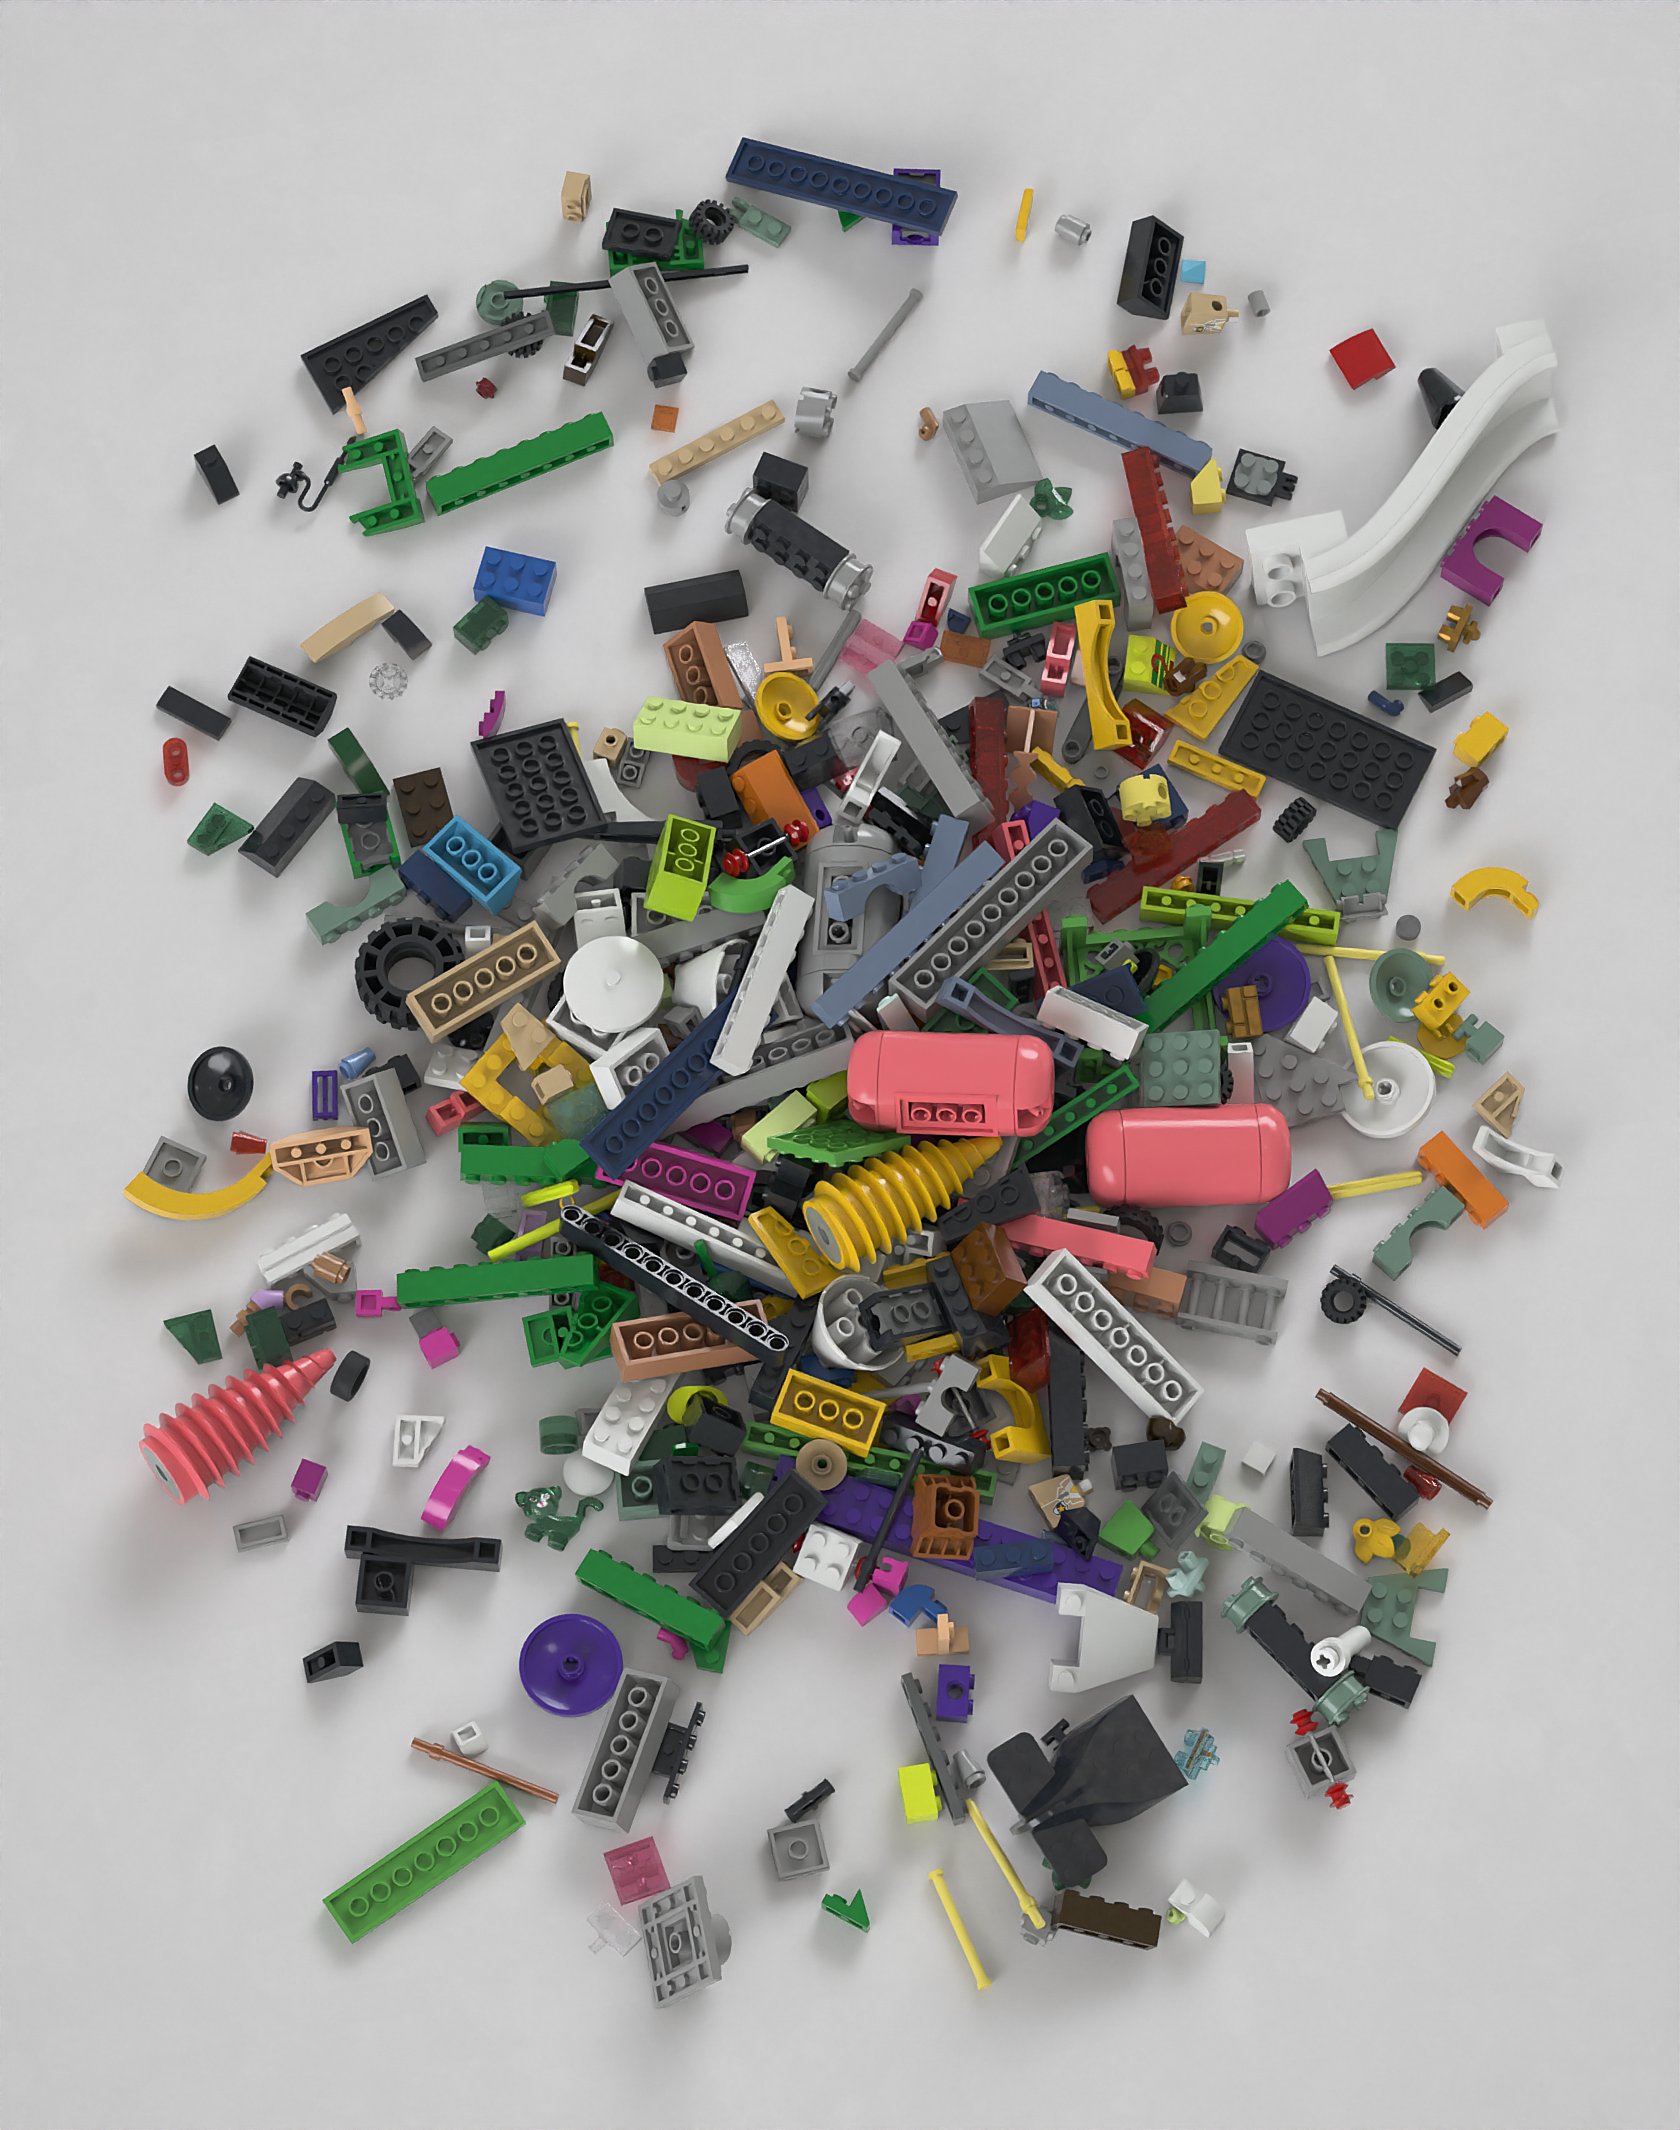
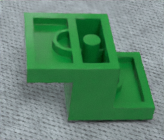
[522,1305,614,1370]

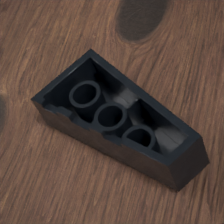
[613,856,720,901]

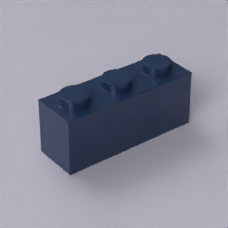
[398,849,473,923]
[972,1538,1054,1581]

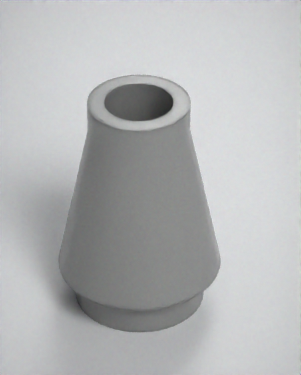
[953,1749,986,1790]

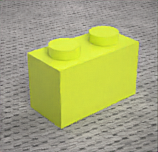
[898,1763,942,1825]

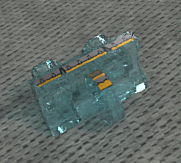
[1174,1727,1220,1780]

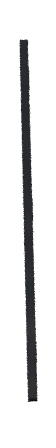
[503,264,749,300]

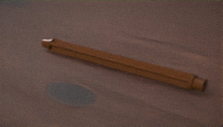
[1315,1388,1494,1510]

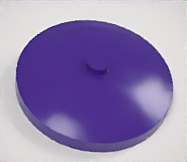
[1211,936,1311,1033]
[519,1614,623,1718]

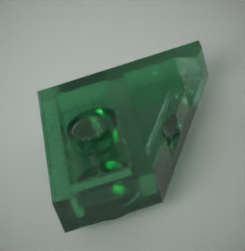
[187,802,254,856]
[163,1309,223,1365]

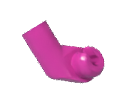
[657,1627,688,1660]

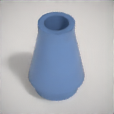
[338,1047,376,1081]

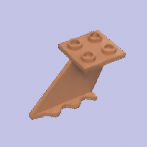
[1003,705,1057,812]

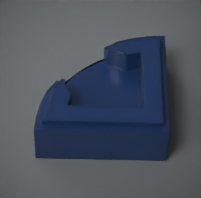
[947,608,972,641]

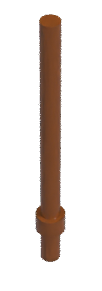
[411,1737,559,1804]

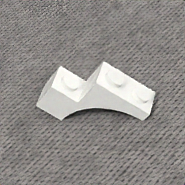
[837,730,901,824]
[1472,1126,1567,1188]

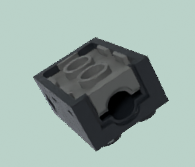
[858,1282,951,1352]

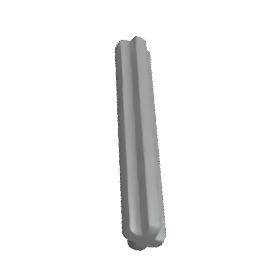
[807,609,861,692]

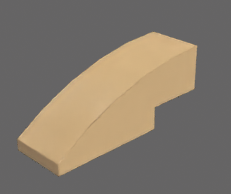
[728,1561,805,1636]

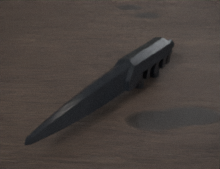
[578,819,736,857]

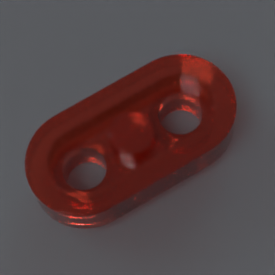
[163,738,190,786]

